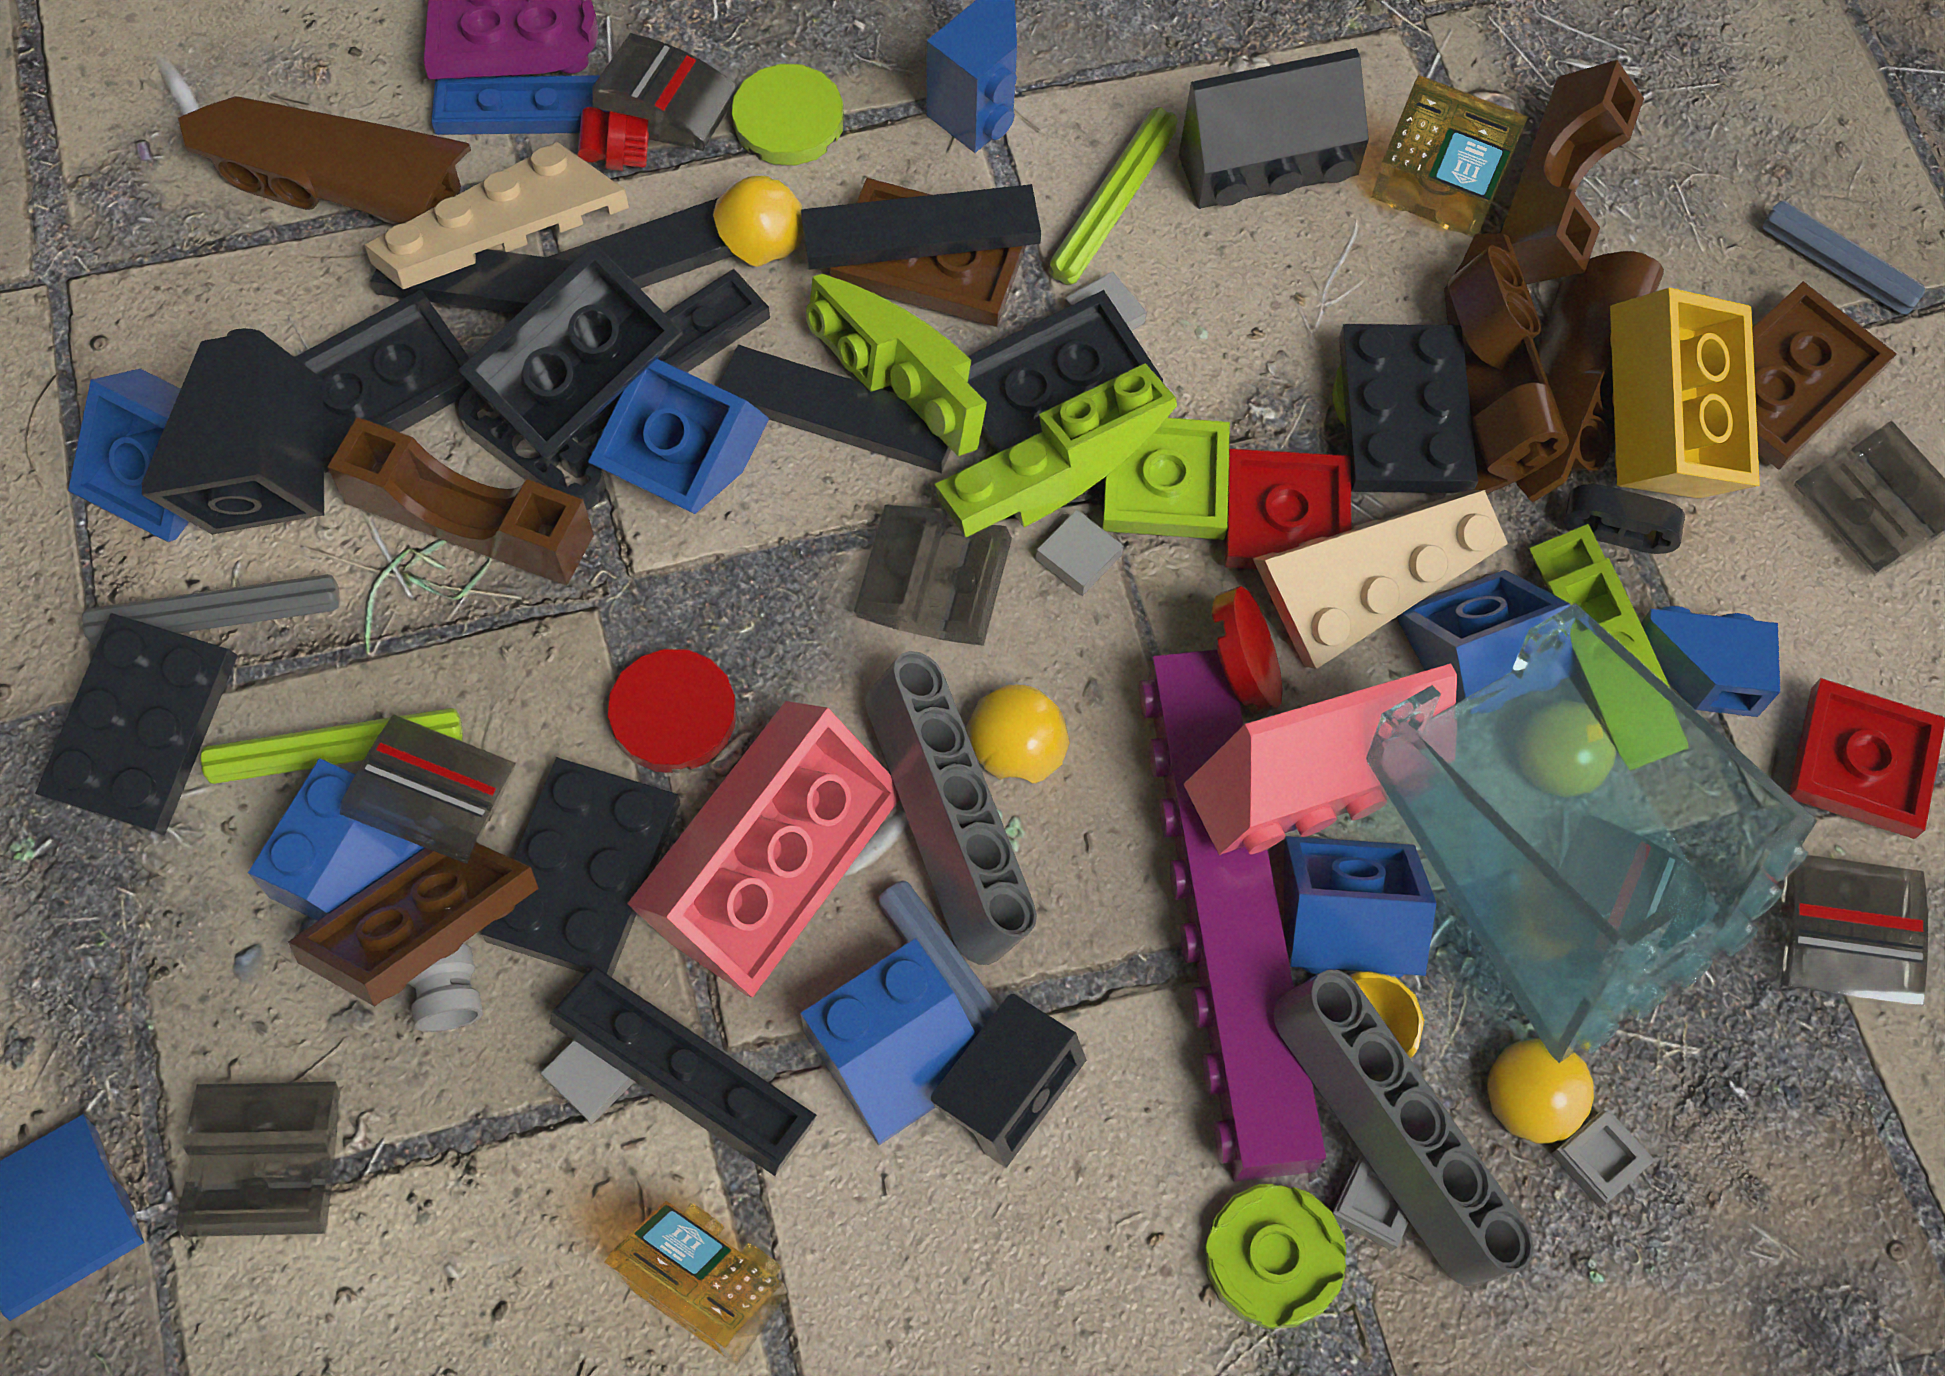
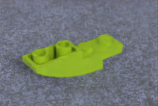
[806,274,987,456]
[935,363,1177,537]
[1530,524,1693,769]

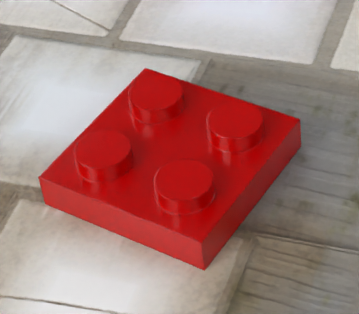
[1225,448,1352,569]
[1787,678,1945,839]

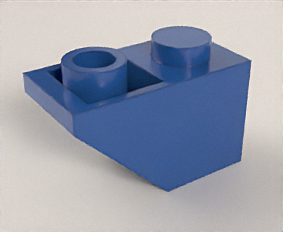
[1641,606,1780,717]

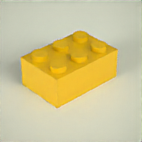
[1610,287,1760,499]

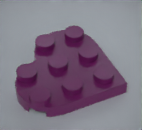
[424,0,599,79]

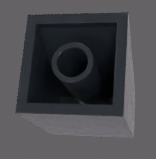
[142,328,324,535]

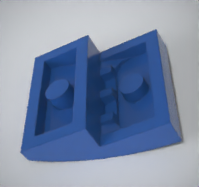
[0,1114,145,1321]

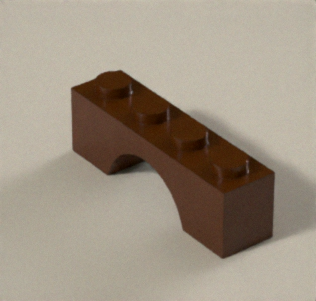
[1501,60,1644,285]
[327,417,594,586]

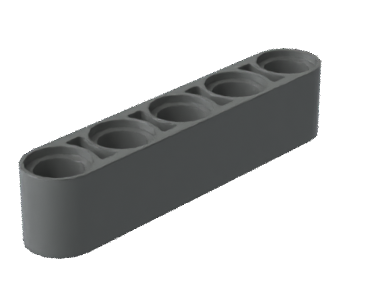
[865,651,1037,965]
[1273,970,1534,1286]

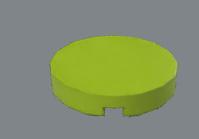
[732,64,844,166]
[1205,1184,1347,1329]

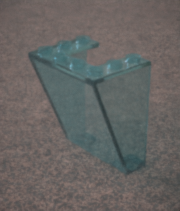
[1366,603,1817,1063]

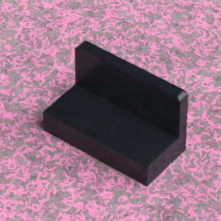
[931,994,1087,1168]

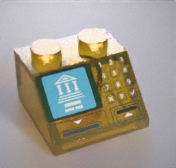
[1371,75,1528,237]
[604,1201,787,1367]

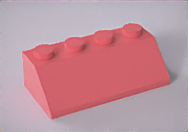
[1184,663,1457,855]
[627,701,900,998]

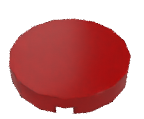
[1211,586,1283,715]
[608,649,736,773]

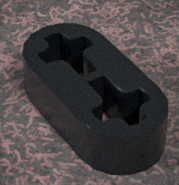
[1564,484,1685,554]

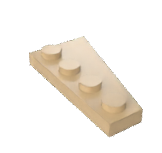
[365,142,629,289]
[1253,489,1508,669]

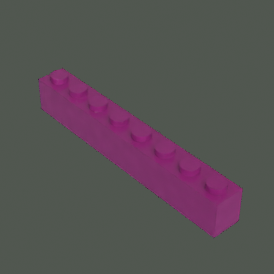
[1139,649,1326,1182]

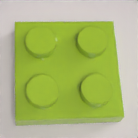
[1102,418,1230,540]

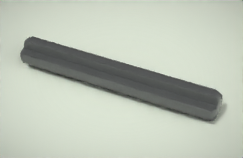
[82,574,340,645]

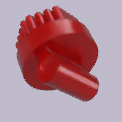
[578,104,650,171]

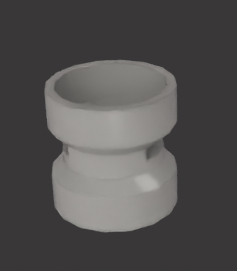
[408,944,483,1032]

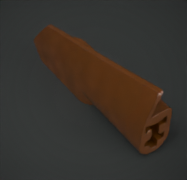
[178,96,471,225]
[1444,233,1569,494]
[1515,251,1664,503]

